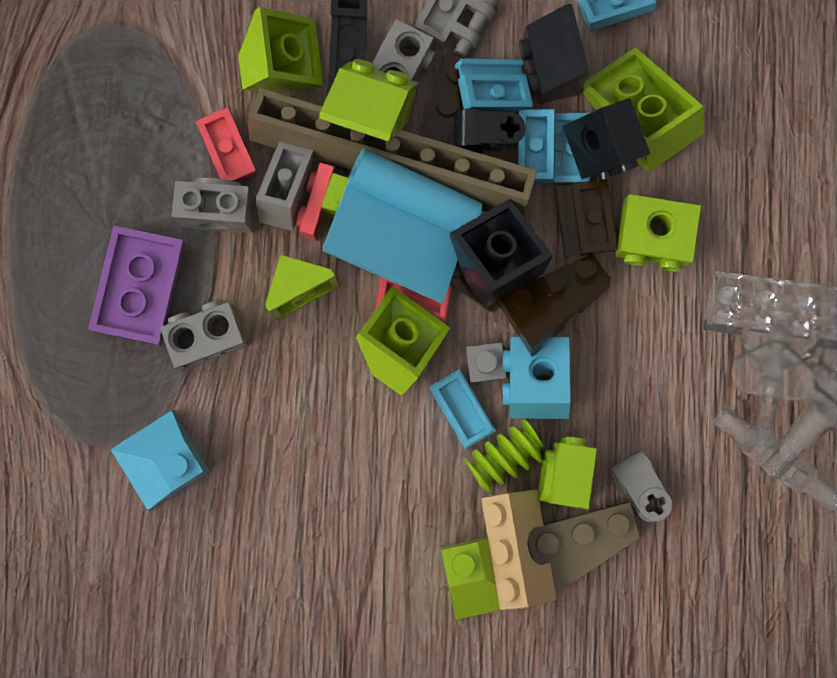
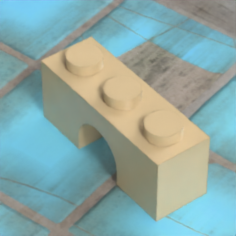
[481,489,557,610]

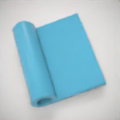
[322,148,485,303]

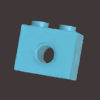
[503,337,570,419]

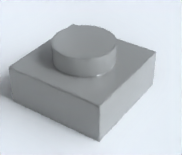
[466,343,506,383]

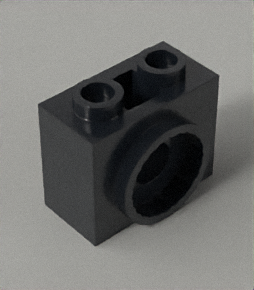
[562,98,650,181]

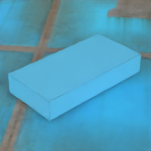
[429,369,496,449]

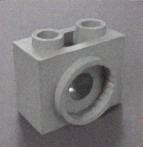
[171,178,256,234]

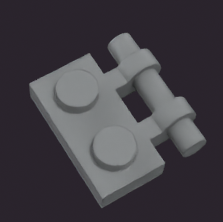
[414,0,498,58]

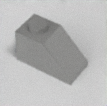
[256,141,314,231]

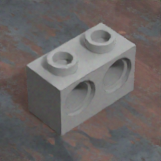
[372,19,436,98]
[160,300,248,371]

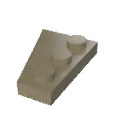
[528,502,640,594]

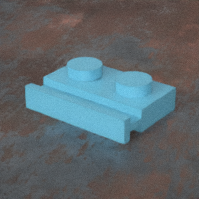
[455,59,533,113]

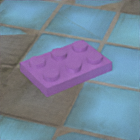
[88,225,186,346]

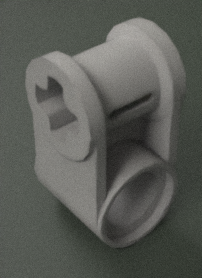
[609,450,672,522]

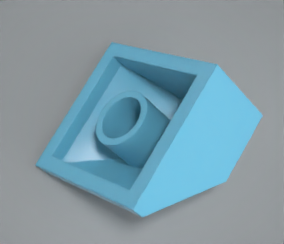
[110,410,210,511]

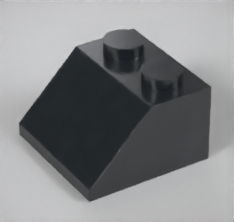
[519,3,590,104]
[450,199,553,308]

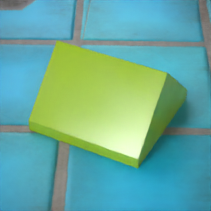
[265,255,340,320]

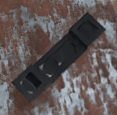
[326,0,368,98]

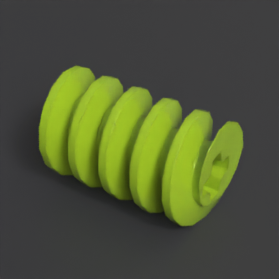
[462,419,544,494]

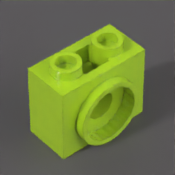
[615,194,701,272]
[538,437,597,509]

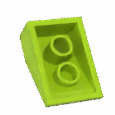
[582,47,705,173]

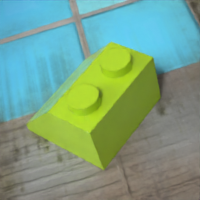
[319,59,418,141]

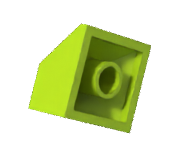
[238,7,324,93]
[356,285,450,396]
[440,537,500,620]

